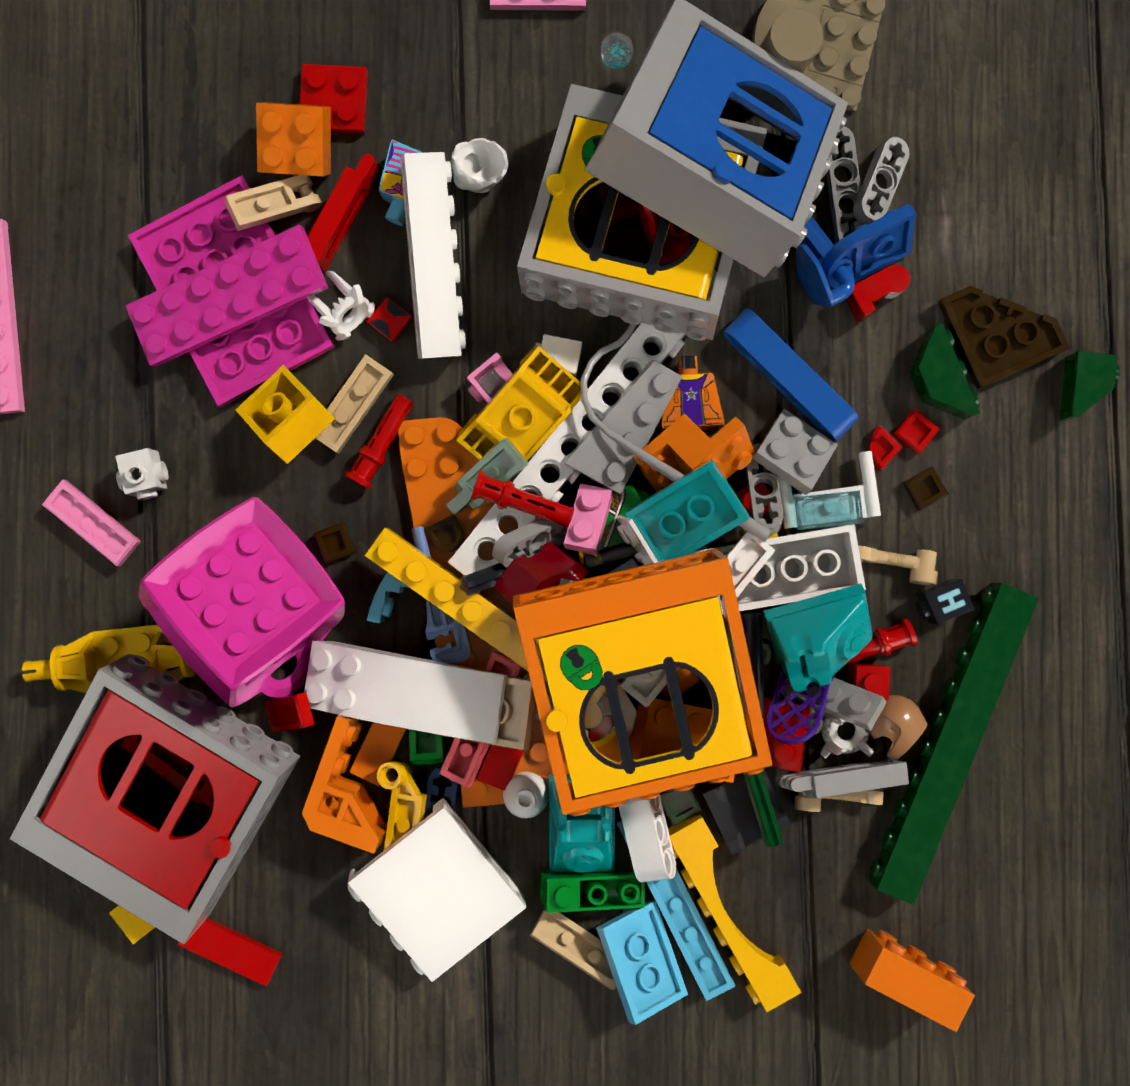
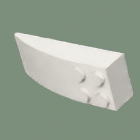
[304,641,507,743]

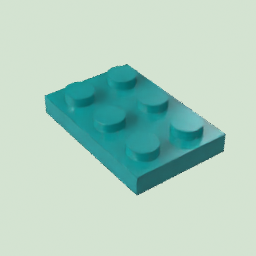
[625,459,750,562]

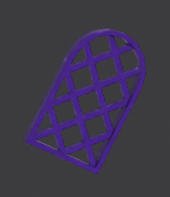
[767,669,834,745]

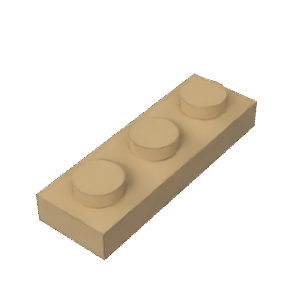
[316,354,394,454]
[529,909,616,990]

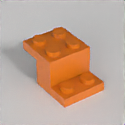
[634,413,755,492]

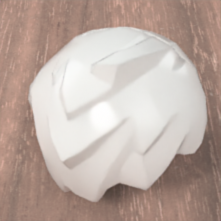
[450,138,508,193]

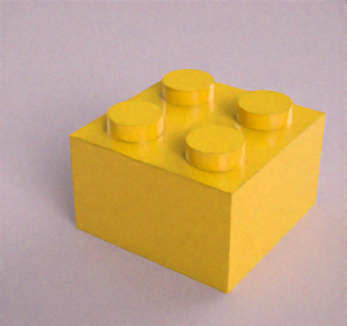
[236,365,336,464]

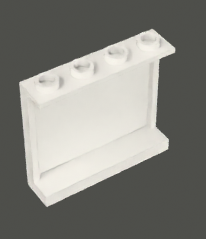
[348,798,526,982]

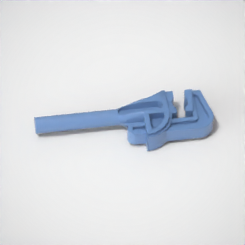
[411,526,471,663]

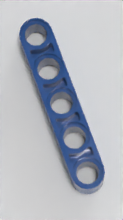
[722,308,859,443]

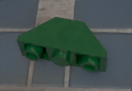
[910,323,980,420]

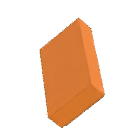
[350,722,407,786]

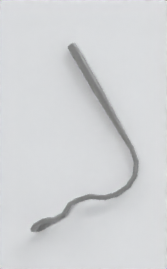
[581,324,772,542]

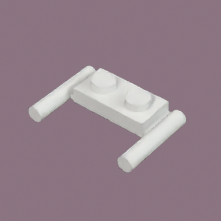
[778,451,881,529]

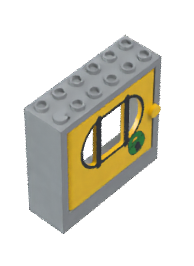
[517,84,767,341]

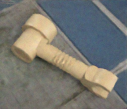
[858,546,938,586]
[794,790,884,812]

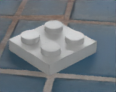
[752,409,838,495]

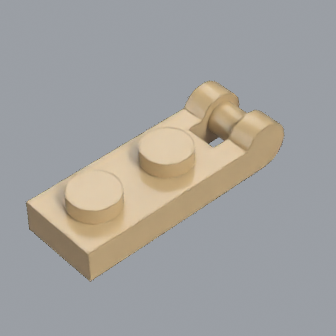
[224,175,322,231]

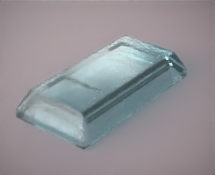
[794,491,863,530]

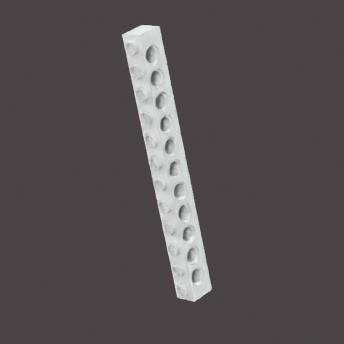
[448,270,726,576]

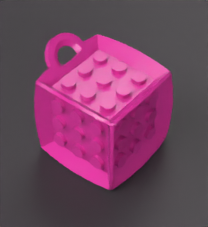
[138,497,345,707]

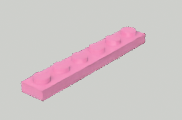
[0,219,25,414]

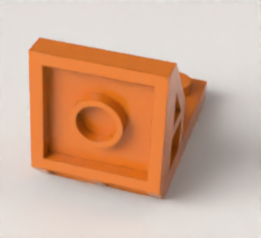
[302,715,387,854]

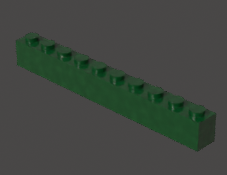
[869,583,1039,905]

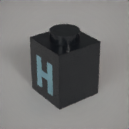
[916,579,974,624]

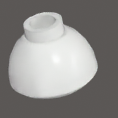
[503,772,549,818]

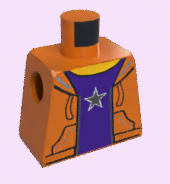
[659,356,724,432]

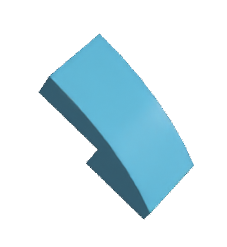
[367,572,409,623]

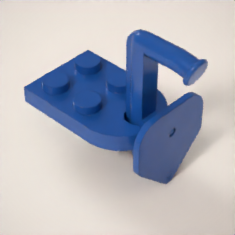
[796,203,916,307]

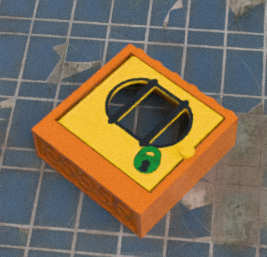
[513,548,773,816]

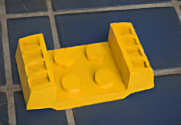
[456,345,589,461]

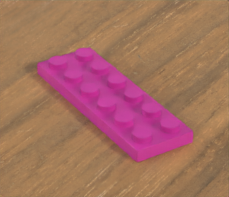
[125,225,328,367]

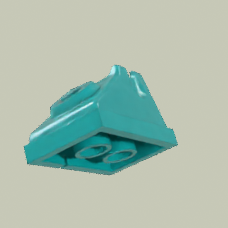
[764,583,873,693]
[549,774,615,873]

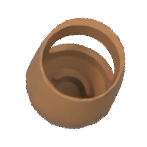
[870,695,928,761]

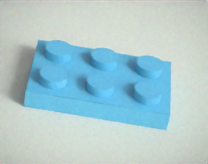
[596,900,688,1025]

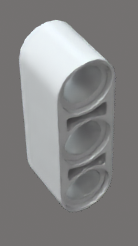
[619,795,676,882]

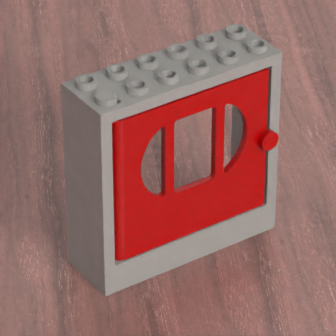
[10,654,300,944]

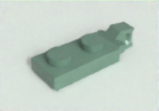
[446,438,529,515]

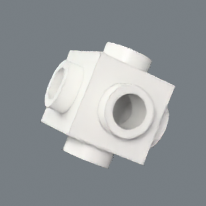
[115,448,169,500]

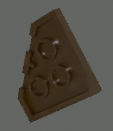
[937,286,1070,389]

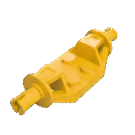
[22,625,195,693]

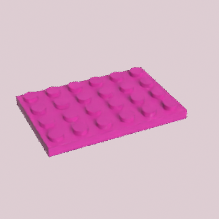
[128,175,335,408]

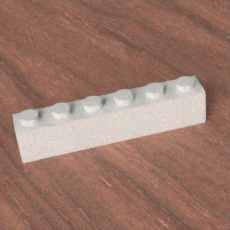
[400,152,466,359]

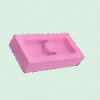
[563,484,613,555]

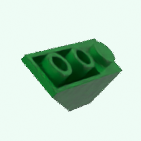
[540,870,645,913]

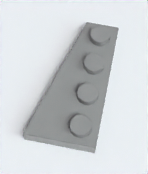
[562,360,682,494]

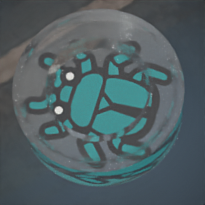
[601,32,633,69]

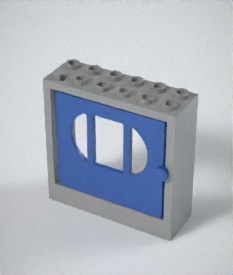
[585,0,848,277]

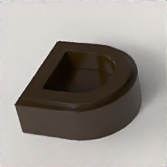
[425,514,464,553]

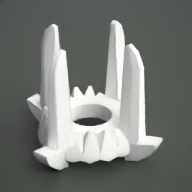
[307,271,375,341]
[820,712,874,759]

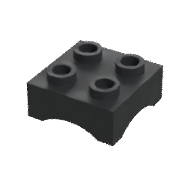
[700,770,791,855]

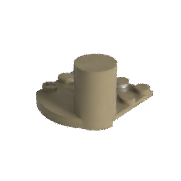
[752,0,885,113]

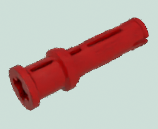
[344,393,414,490]
[470,470,574,528]
[844,618,918,666]

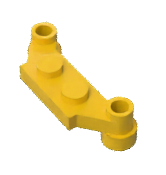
[377,761,427,850]

